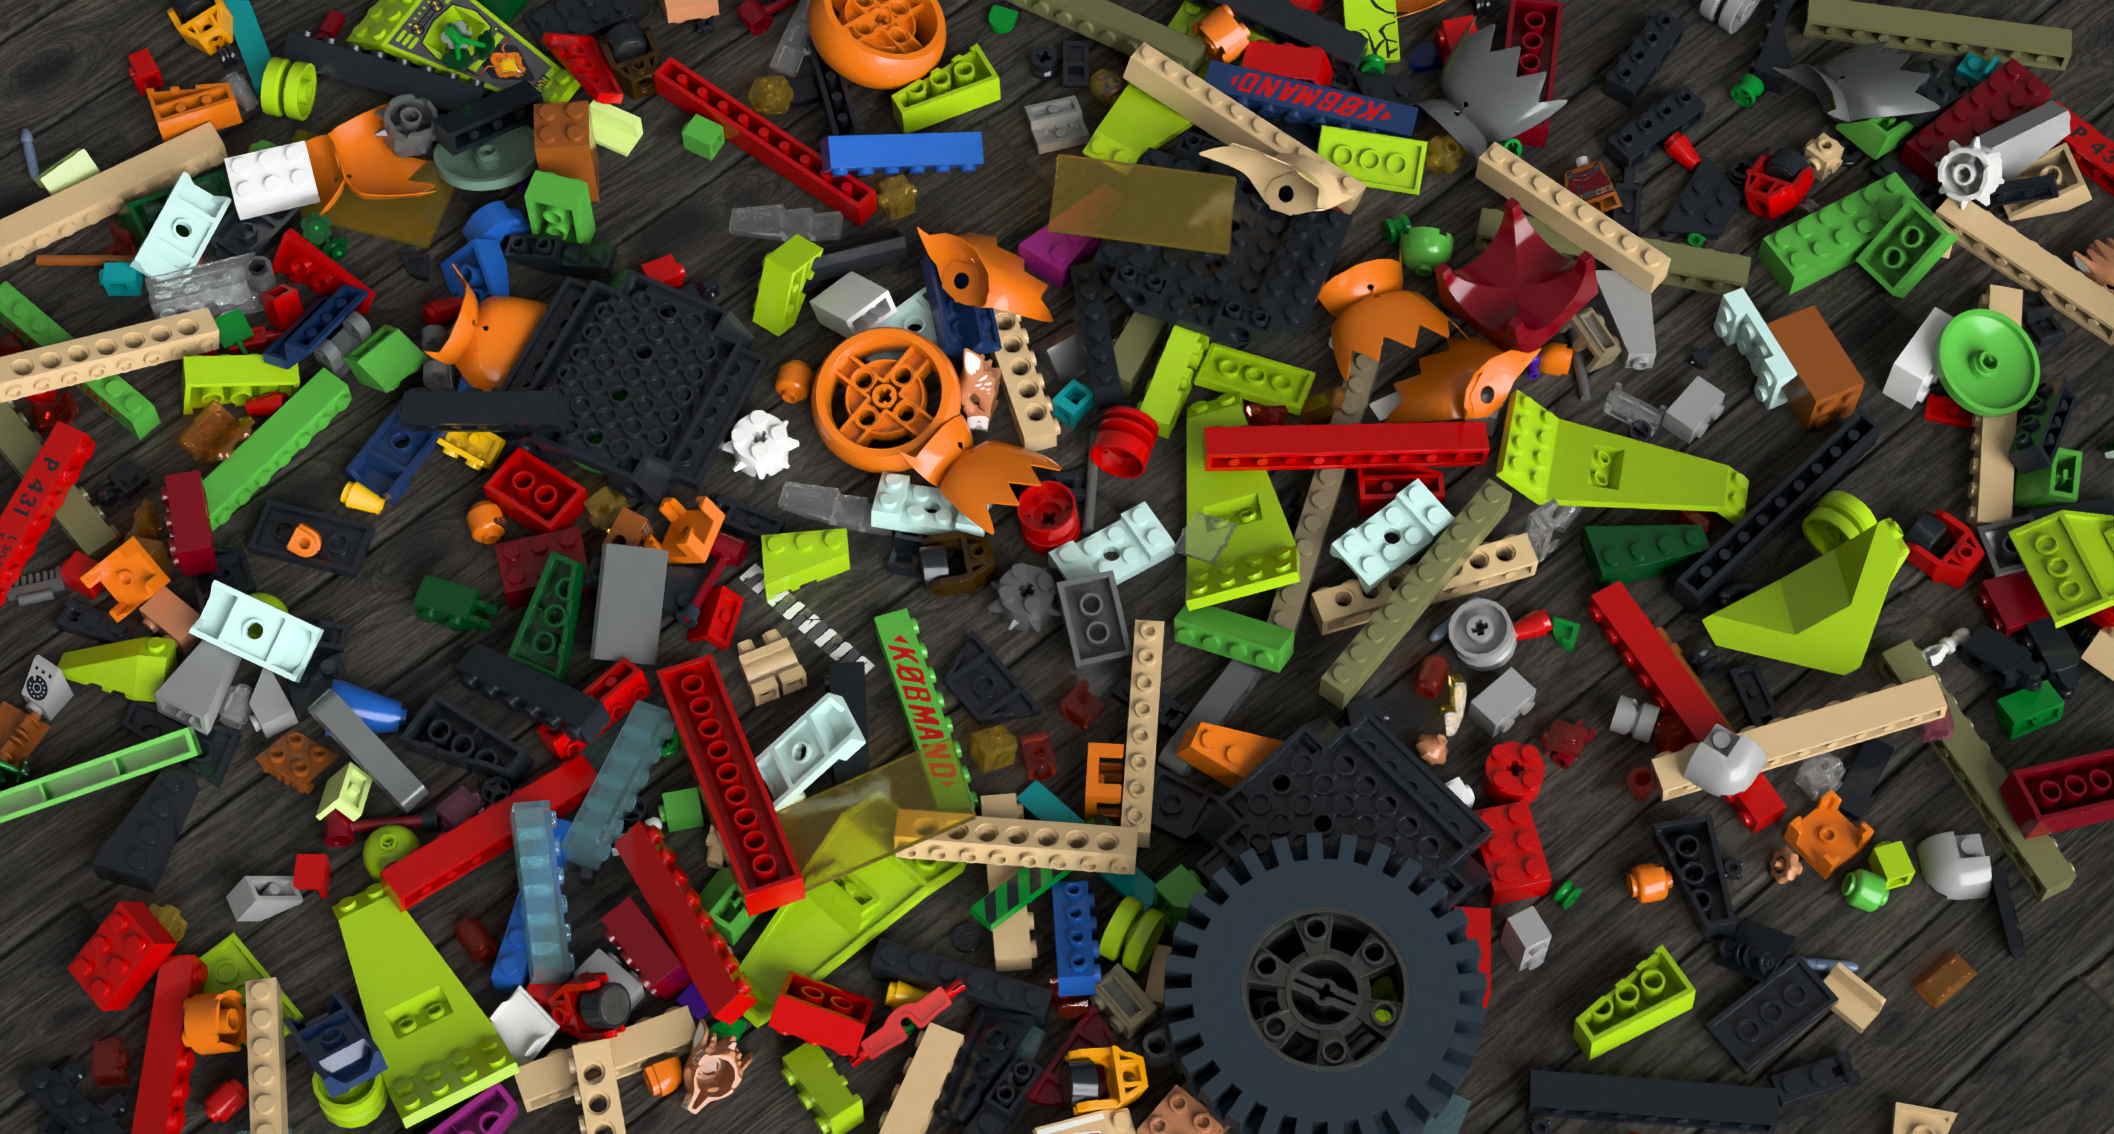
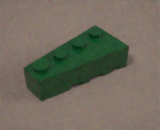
[1580,525,1711,591]
[507,551,586,682]

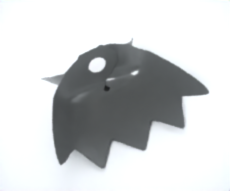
[1408,16,1567,174]
[1773,41,1940,123]

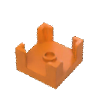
[643,496,725,564]
[80,536,171,623]
[1085,742,1124,823]
[1783,789,1874,880]

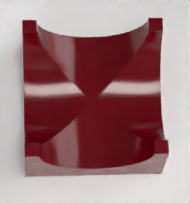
[1435,197,1599,353]

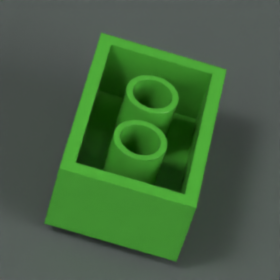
[524,170,596,244]
[1855,198,1959,298]

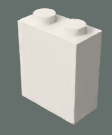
[810,271,897,338]

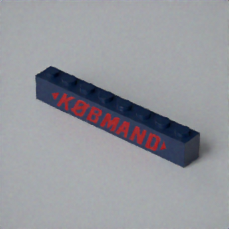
[1205,60,1419,139]

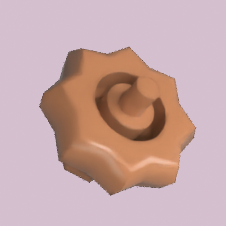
[1415,734,1448,766]
[1769,847,1803,884]

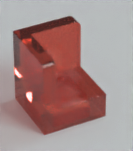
[1677,510,1720,536]
[1061,679,1105,731]

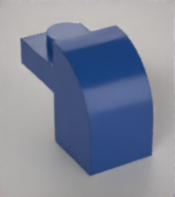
[462,201,531,244]

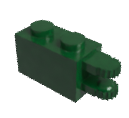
[412,574,499,632]

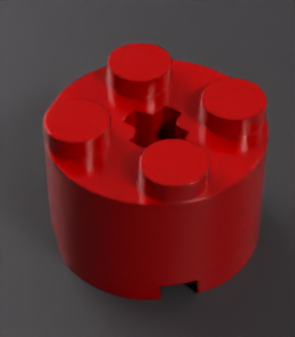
[1482,742,1545,806]

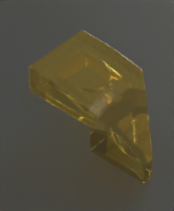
[1440,674,1466,736]

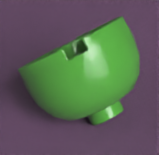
[1399,227,1454,276]

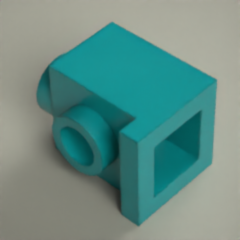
[99,258,144,296]
[1052,378,1095,429]

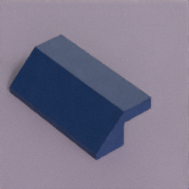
[920,255,1002,358]
[263,284,368,370]

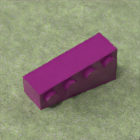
[1018,186,1124,289]
[428,1082,519,1134]

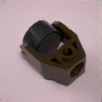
[599,22,662,101]
[919,531,995,597]

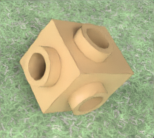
[1803,132,1844,182]

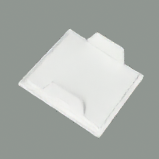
[489,985,560,1066]

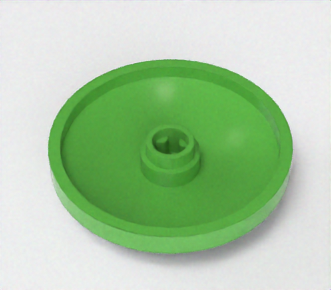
[1934,309,2040,418]

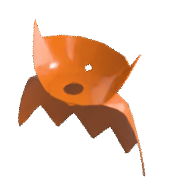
[305,103,437,216]
[917,227,1053,322]
[1319,249,1471,381]
[424,264,549,391]
[1385,337,1541,423]
[899,413,1067,535]

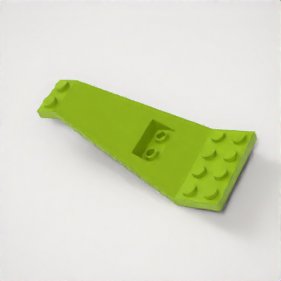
[1082,1,1279,181]
[1496,389,1749,525]
[1186,393,1300,611]
[2008,510,2114,628]
[738,792,966,1028]
[332,883,520,1128]

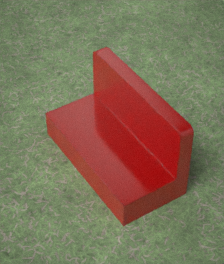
[687,585,744,650]

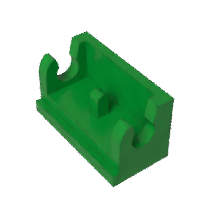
[1996,680,2065,740]

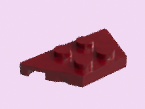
[1027,1004,1123,1108]

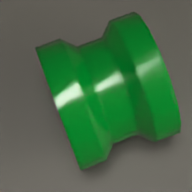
[1730,74,1764,107]
[1382,214,1412,245]

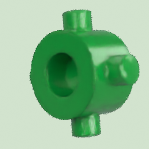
[1686,233,1706,248]

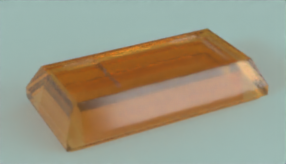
[1300,387,1347,424]
[1913,952,1978,1010]

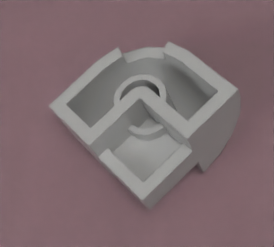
[1683,723,1767,797]
[1917,831,1992,900]

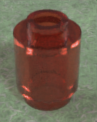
[1414,654,1450,700]
[1655,716,1686,754]
[455,918,498,963]

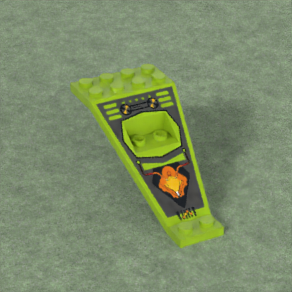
[346,0,581,103]

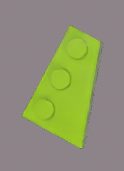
[752,234,824,337]
[761,528,850,601]
[781,1043,865,1134]

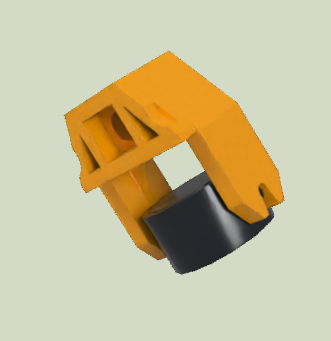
[167,0,233,56]
[1060,1045,1148,1117]

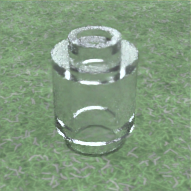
[219,684,254,729]

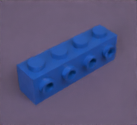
[1052,881,1101,996]

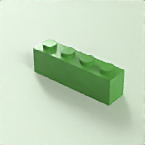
[1174,604,1294,673]

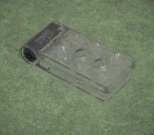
[145,252,278,319]

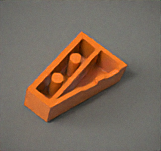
[146,82,243,143]
[1176,722,1284,789]

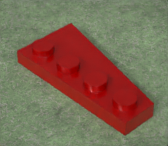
[541,32,624,104]
[270,228,376,316]

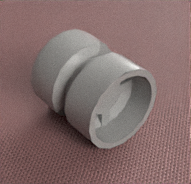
[1609,695,1660,743]

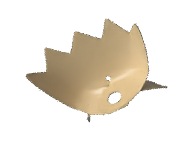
[1199,142,1354,216]

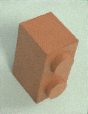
[139,586,202,655]

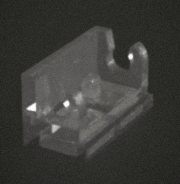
[1603,382,1667,437]
[1525,498,1565,562]

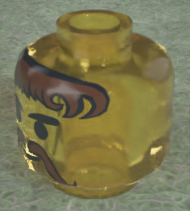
[1089,68,1127,108]

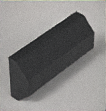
[805,227,907,284]

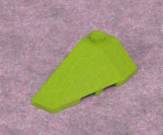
[57,637,178,702]

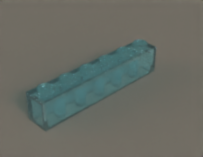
[561,700,674,871]
[510,800,575,985]

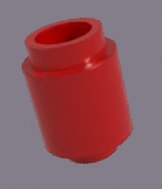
[203,1078,249,1124]

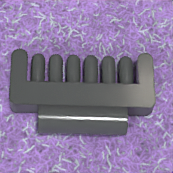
[6,566,65,606]

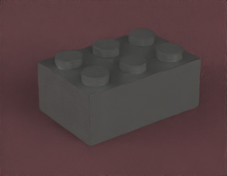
[1055,570,1133,671]

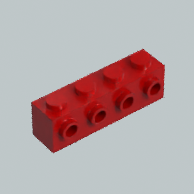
[536,657,652,763]

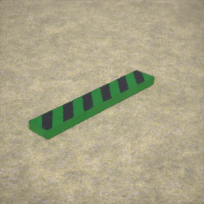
[970,813,1116,931]

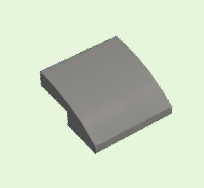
[1024,95,1090,154]

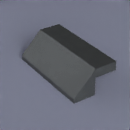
[590,543,669,665]

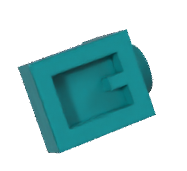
[1955,52,2000,87]

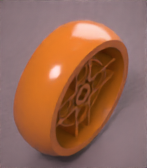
[808,0,946,90]
[811,327,961,474]

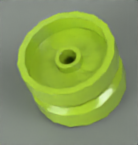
[261,57,317,121]
[1802,490,1877,555]
[1099,895,1167,974]
[312,1072,388,1128]

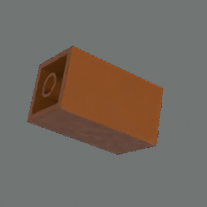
[534,101,600,202]
[1766,305,1865,431]

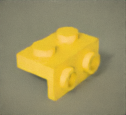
[436,432,506,471]

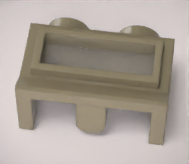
[1559,307,1622,373]
[1089,963,1157,1039]

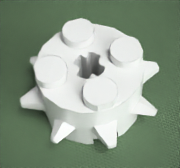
[1935,136,2004,210]
[722,410,799,479]

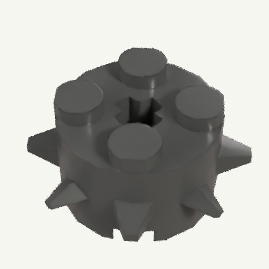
[375,94,444,158]
[988,563,1061,633]

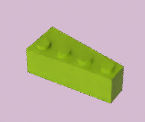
[891,43,1001,134]
[1136,325,1210,439]
[181,353,300,415]
[1573,944,1696,1061]

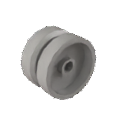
[1699,0,1760,34]
[1449,599,1517,672]

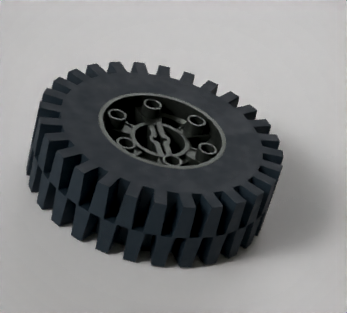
[1163,832,1487,1134]

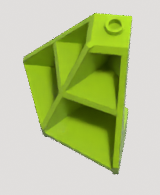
[1702,518,1910,675]

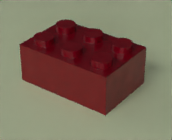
[161,470,218,577]
[495,526,594,609]
[601,896,693,1002]

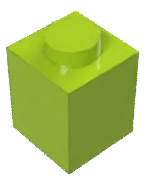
[1868,841,1915,890]

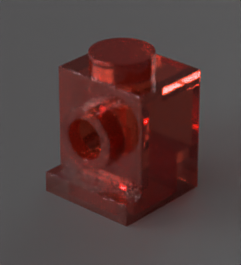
[1020,731,1057,781]
[92,1037,130,1087]

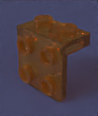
[176,400,255,463]
[124,499,174,579]

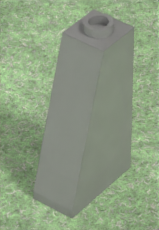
[1971,100,2071,181]
[1594,270,1656,370]
[155,640,242,735]

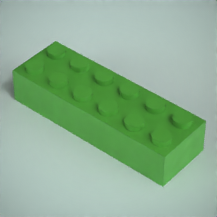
[1758,172,1918,295]

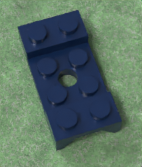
[345,387,448,506]
[283,991,388,1099]

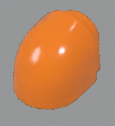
[1537,343,1573,376]
[287,523,322,557]
[642,1057,683,1097]

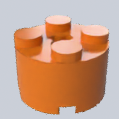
[1192,4,1251,64]
[182,990,247,1055]

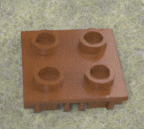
[0,701,51,767]
[255,728,339,794]

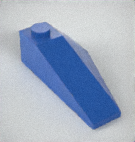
[440,238,510,331]

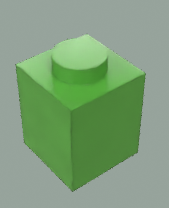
[681,114,725,161]
[658,787,704,832]

